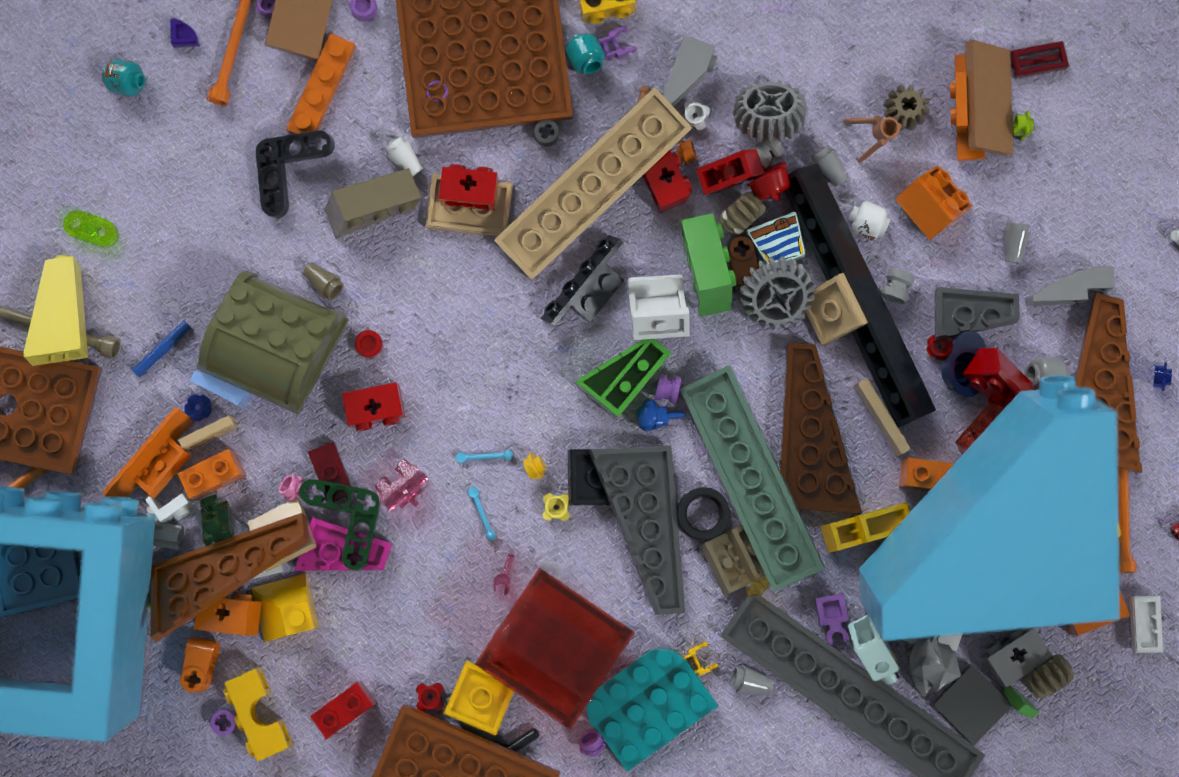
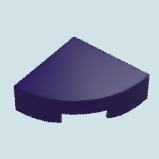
[170,19,200,48]

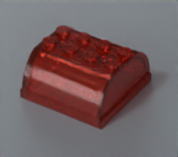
[475,567,635,730]

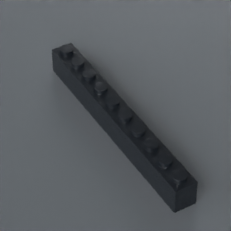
[784,163,936,428]

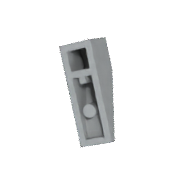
[663,35,717,107]

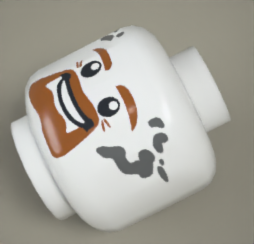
[848,201,891,241]

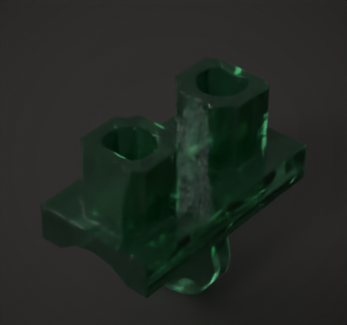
[200,494,234,546]

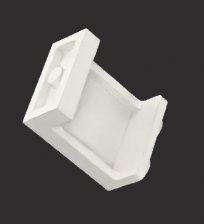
[628,274,690,340]

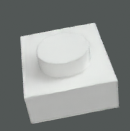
[145,493,195,523]

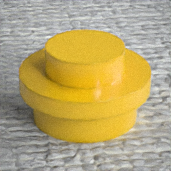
[523,453,547,480]

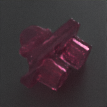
[374,459,428,511]

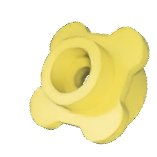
[542,493,570,521]

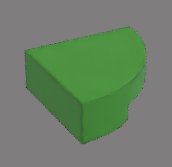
[1003,685,1039,719]

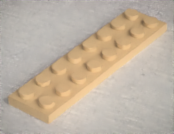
[494,87,692,280]

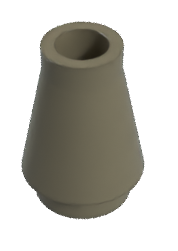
[303,262,344,300]

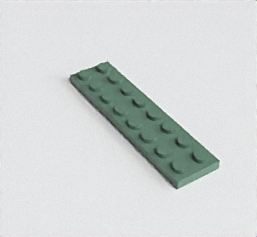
[680,365,826,592]

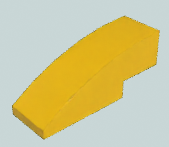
[820,502,910,553]

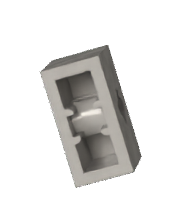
[981,627,1053,687]

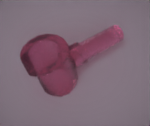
[493,553,514,595]

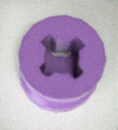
[654,373,682,404]

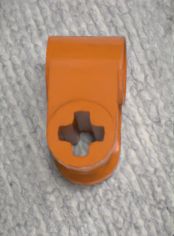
[180,636,220,692]

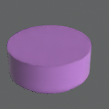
[350,0,378,21]

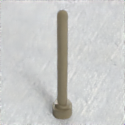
[0,306,121,359]

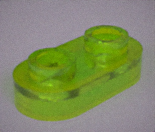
[63,210,119,248]

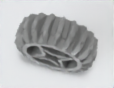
[733,79,807,143]
[740,256,815,330]

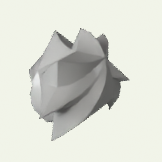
[906,636,961,698]

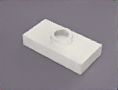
[1129,596,1163,653]

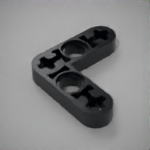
[256,130,335,218]

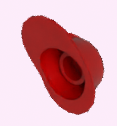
[746,161,790,201]

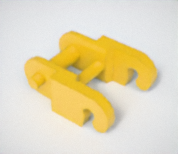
[682,641,719,676]

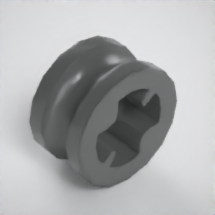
[534,120,559,147]

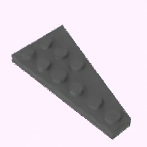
[589,445,685,615]

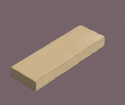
[853,378,910,456]

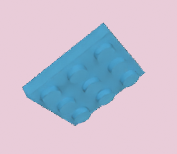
[0,543,81,618]

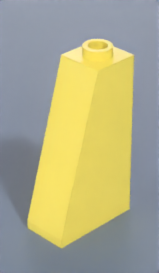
[24,255,88,366]

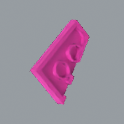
[294,517,393,571]

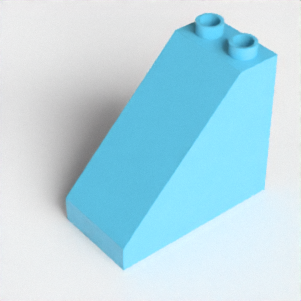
[859,375,1119,641]

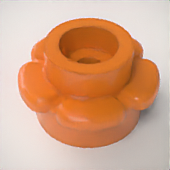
[676,140,697,166]

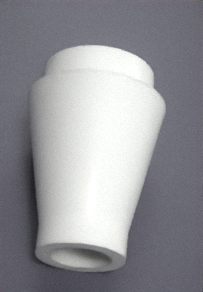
[385,137,424,177]

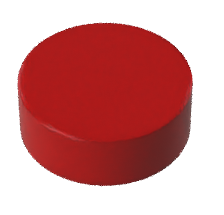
[355,330,383,358]

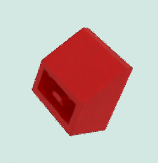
[963,348,1034,410]

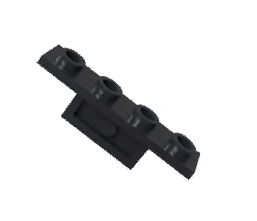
[540,235,624,327]

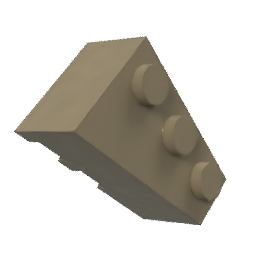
[324,168,421,239]

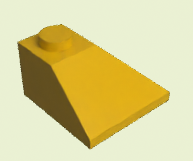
[251,573,320,642]

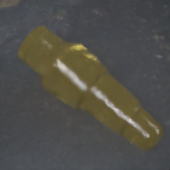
[747,577,770,597]

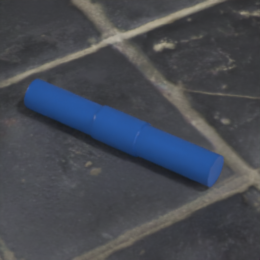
[132,320,192,378]

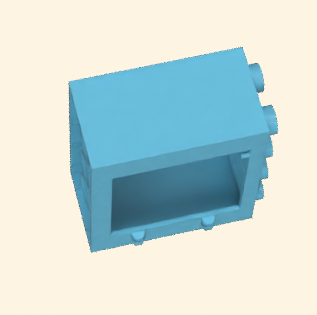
[0,487,156,742]

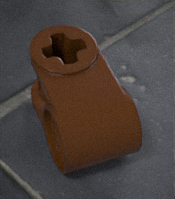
[728,236,759,292]

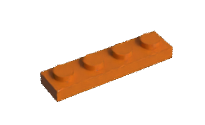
[286,33,356,141]

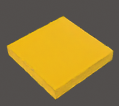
[443,661,518,736]

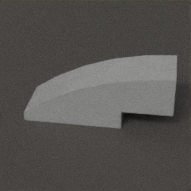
[1025,266,1115,306]

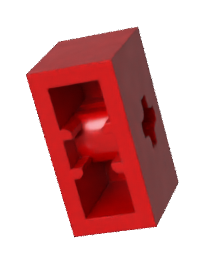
[696,149,765,195]
[642,150,693,214]
[439,164,499,211]
[342,382,406,432]
[310,680,377,740]

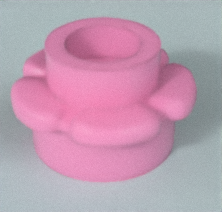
[279,474,303,501]

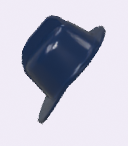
[941,331,986,397]

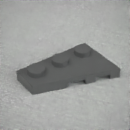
[935,287,1020,341]

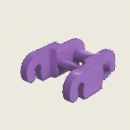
[598,26,637,61]

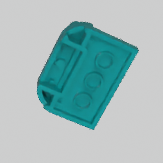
[587,647,719,772]

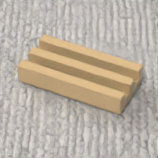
[178,415,239,451]

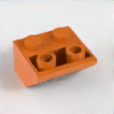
[895,165,973,240]

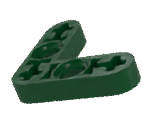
[299,479,381,571]

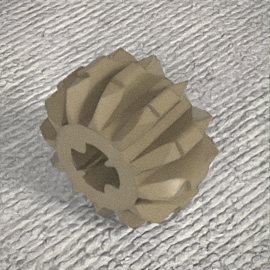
[883,84,930,131]
[719,191,766,237]
[1023,655,1075,698]

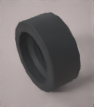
[677,487,730,540]

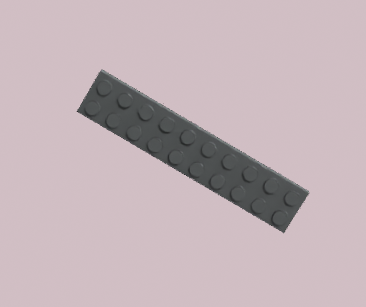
[719,590,985,777]

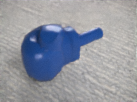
[636,399,684,431]

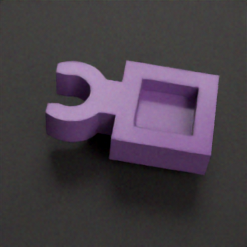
[814,593,849,645]

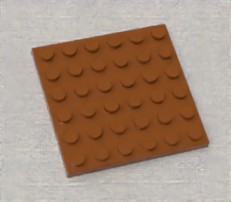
[396,0,573,138]

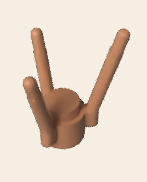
[843,116,902,163]

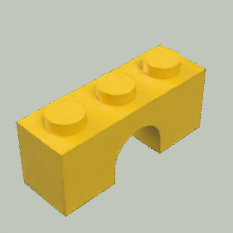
[224,667,294,762]

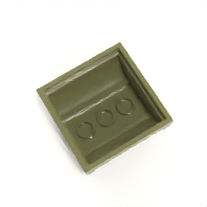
[196,270,349,415]

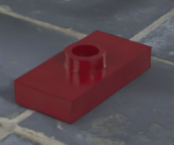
[308,442,354,502]

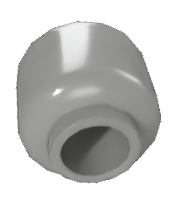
[1025,357,1070,390]

